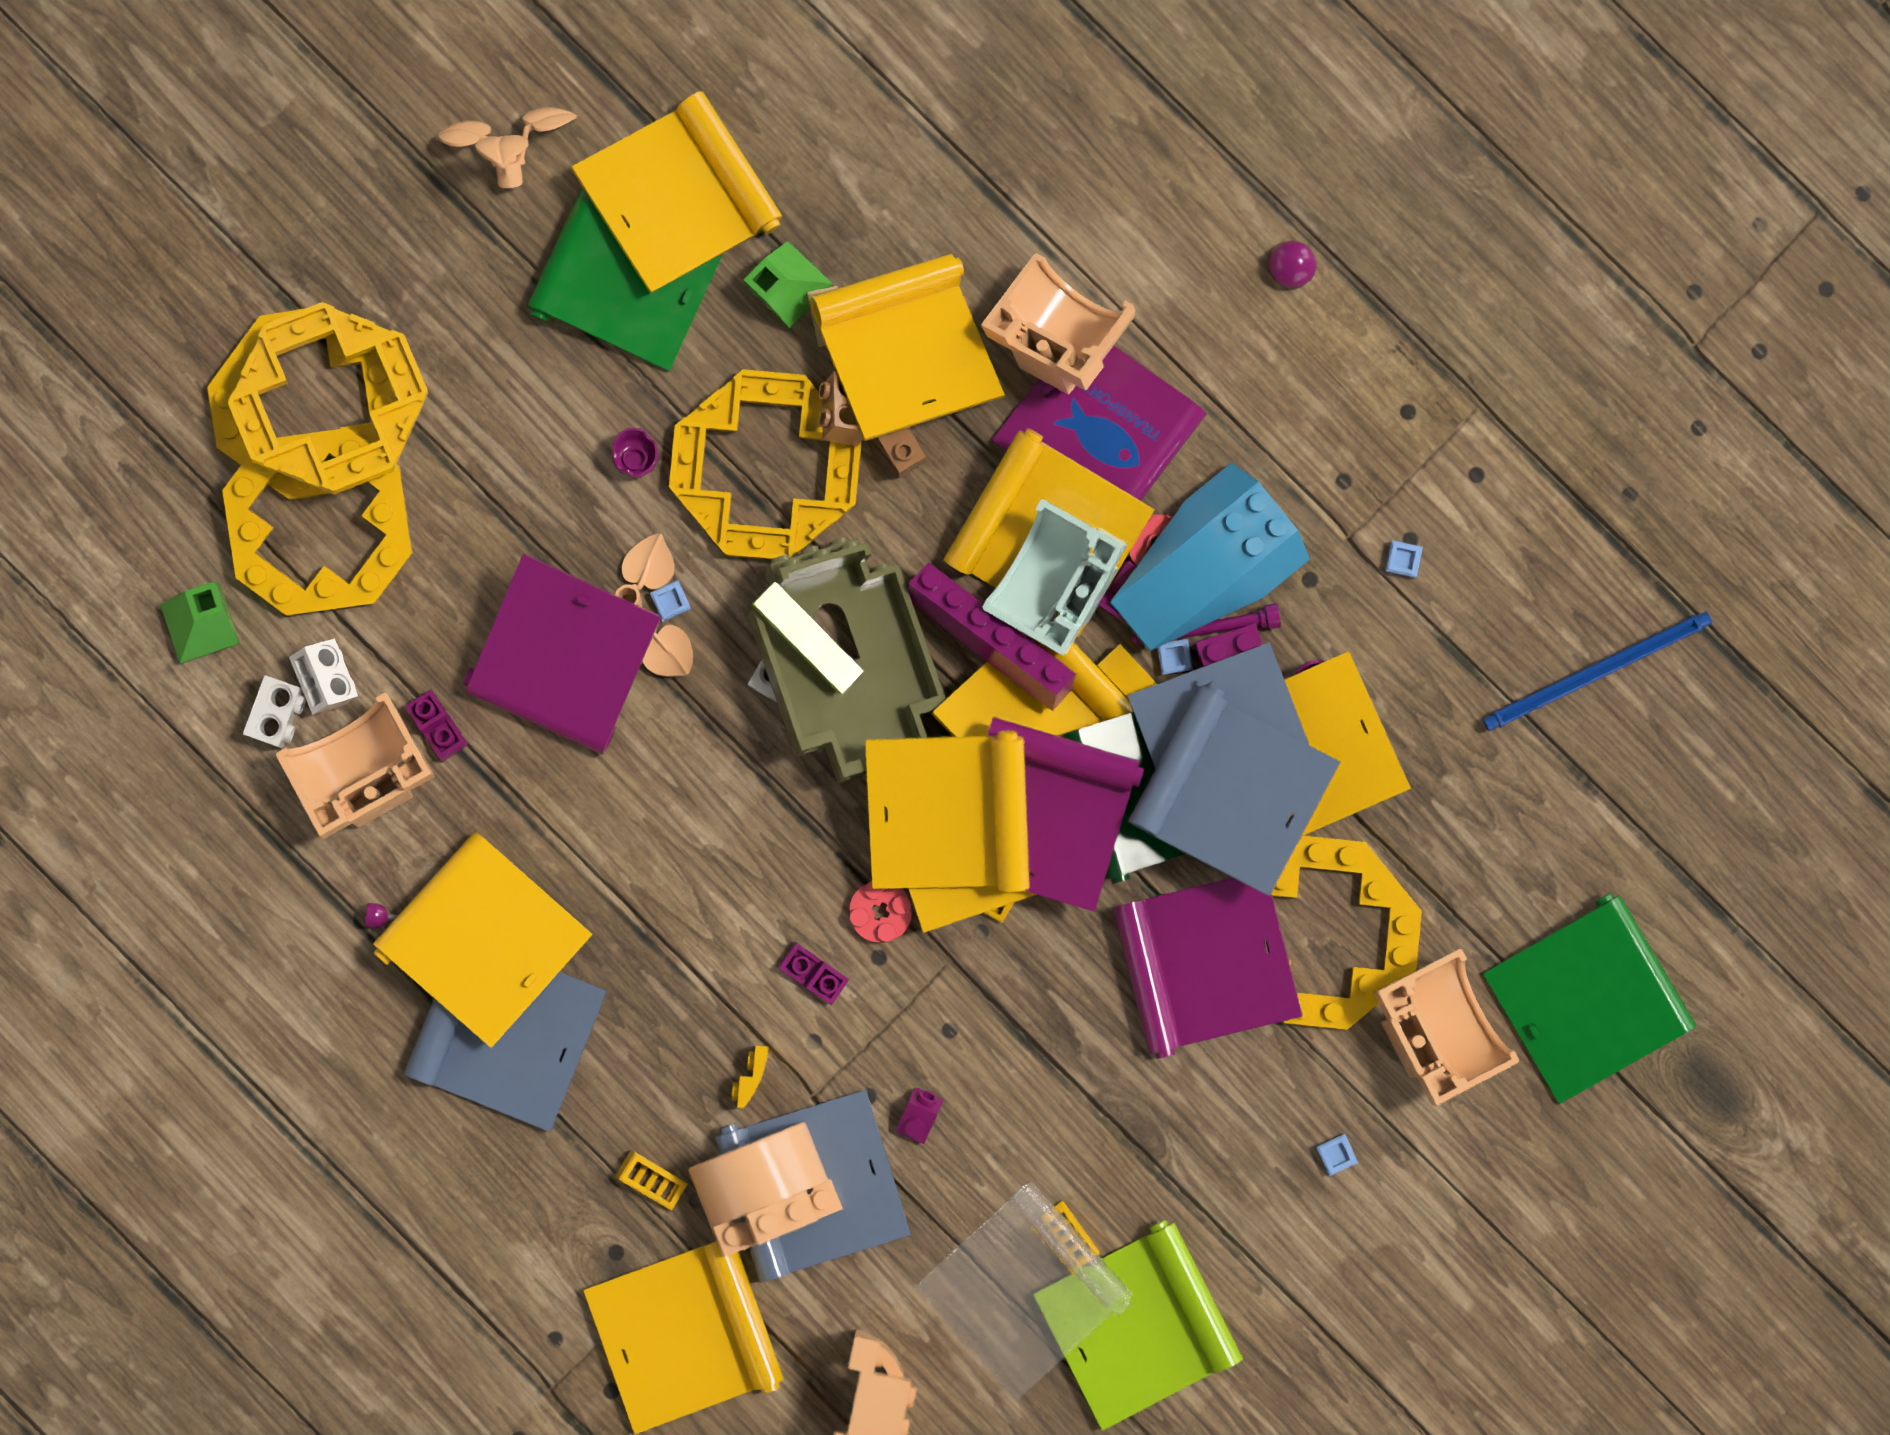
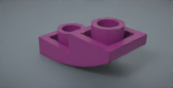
[405,689,469,762]
[777,942,850,1005]

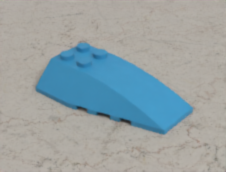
[1110,463,1310,651]

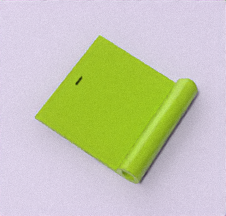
[1033,1219,1244,1431]

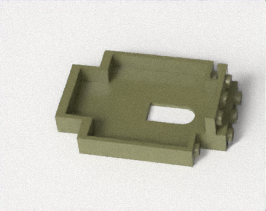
[747,537,946,783]

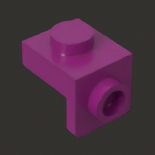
[895,1088,943,1144]

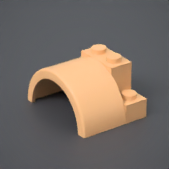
[981,253,1135,395]
[276,693,435,839]
[1373,949,1519,1106]
[688,1122,843,1257]
[834,1329,917,1435]

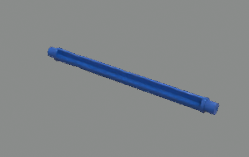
[1482,611,1712,732]

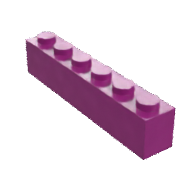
[908,562,1076,711]

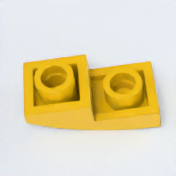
[1097,644,1157,699]
[732,1045,769,1108]

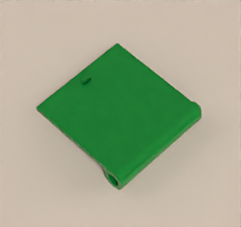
[527,187,723,371]
[1483,892,1697,1104]

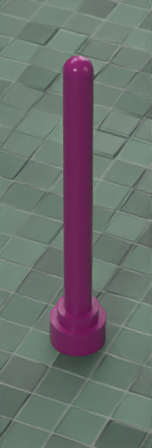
[1131,603,1281,646]

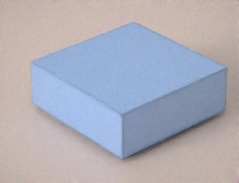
[1385,540,1423,578]
[650,580,692,622]
[1157,639,1193,676]
[1316,1134,1358,1176]

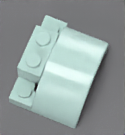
[983,500,1128,655]

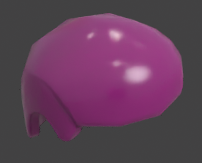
[1267,240,1317,289]
[611,428,658,478]

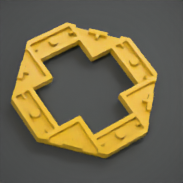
[227,302,428,495]
[207,308,397,500]
[669,369,861,560]
[222,428,413,616]
[1272,836,1422,1030]

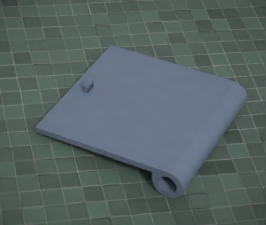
[1128,642,1310,769]
[1128,685,1340,897]
[404,972,607,1132]
[715,1090,911,1283]

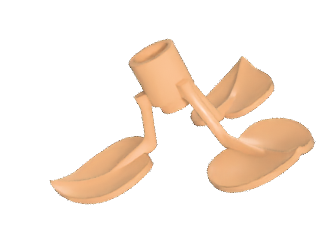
[436,107,577,188]
[615,533,693,677]

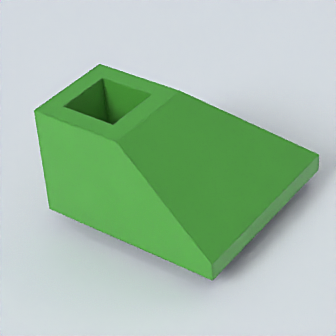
[744,241,833,329]
[160,581,240,664]

